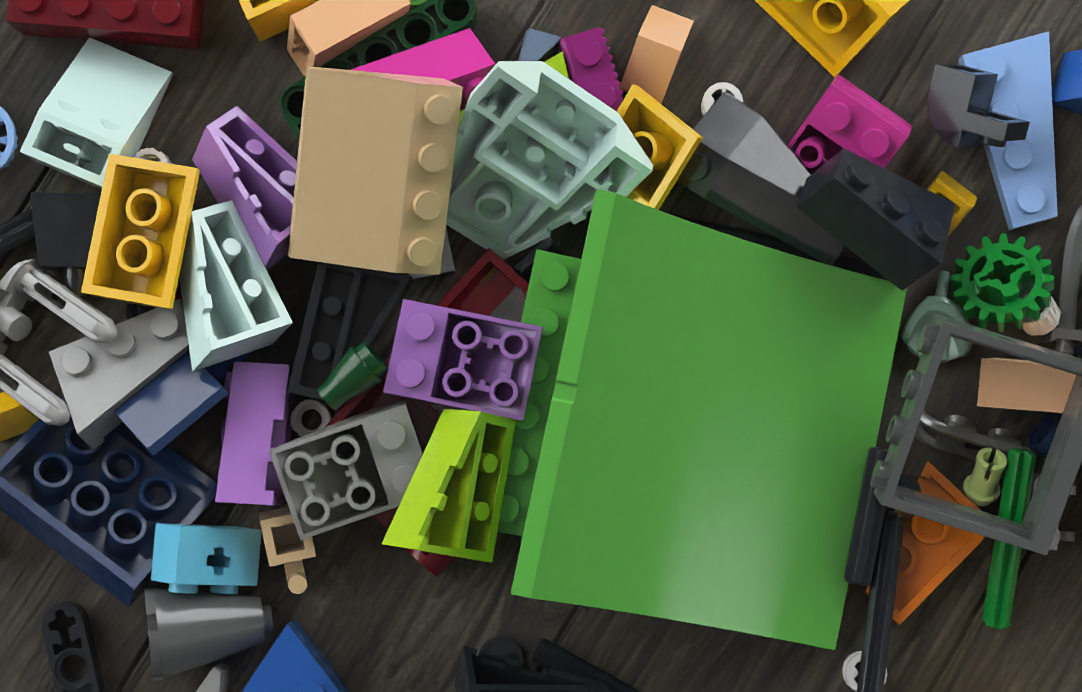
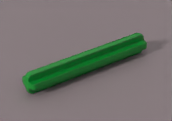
[982,448,1036,629]

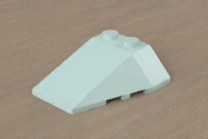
[446,61,653,260]

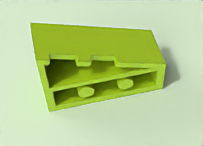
[382,409,516,563]

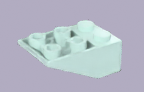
[20,37,173,190]

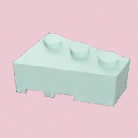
[179,200,293,372]

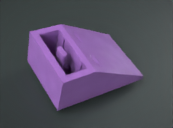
[383,299,543,421]

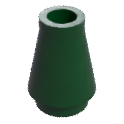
[317,341,388,410]

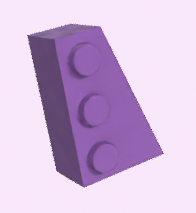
[192,106,297,270]
[215,362,294,505]

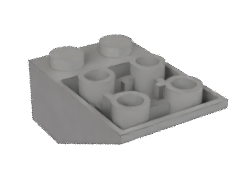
[269,398,423,540]

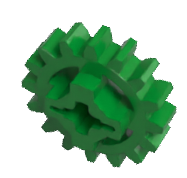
[951,233,1054,332]

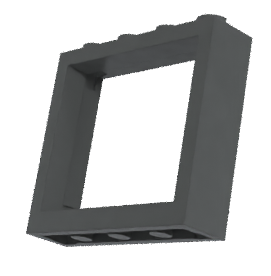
[870,314,1082,555]

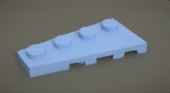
[958,31,1058,231]

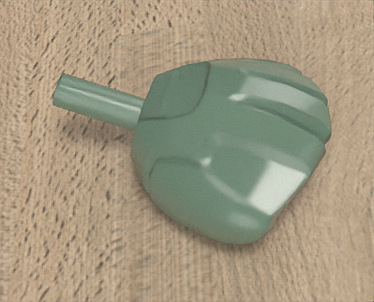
[901,271,972,363]

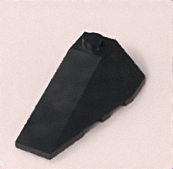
[677,92,845,266]

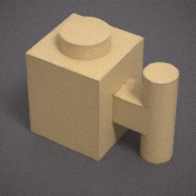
[259,506,316,594]

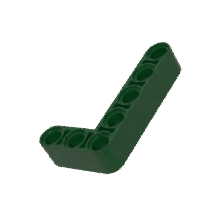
[279,0,478,140]

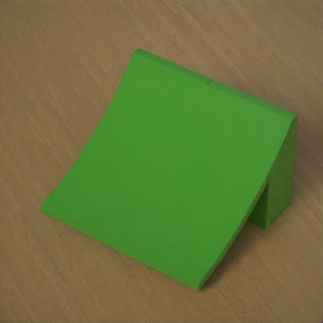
[498,189,907,650]

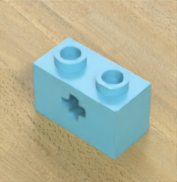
[151,523,262,594]

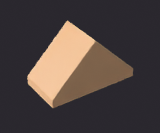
[620,5,694,104]

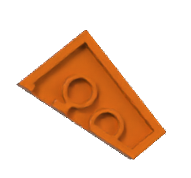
[864,461,985,626]

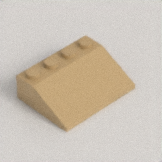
[288,66,463,275]

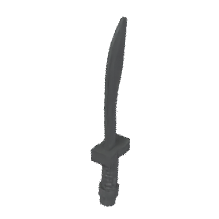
[1043,205,1082,356]

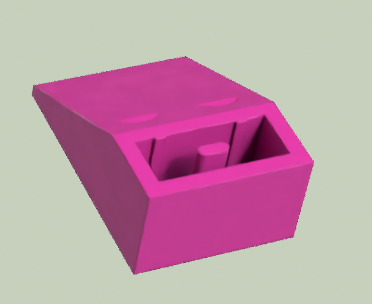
[787,74,913,174]

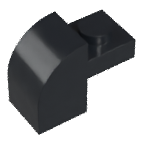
[928,64,1030,148]

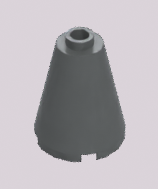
[144,586,273,681]

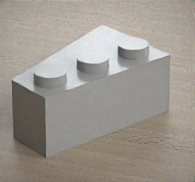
[49,298,190,450]

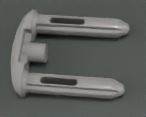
[0,259,118,426]

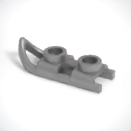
[915,410,1030,470]

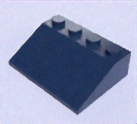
[0,394,217,607]

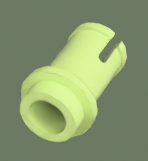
[963,447,1007,506]

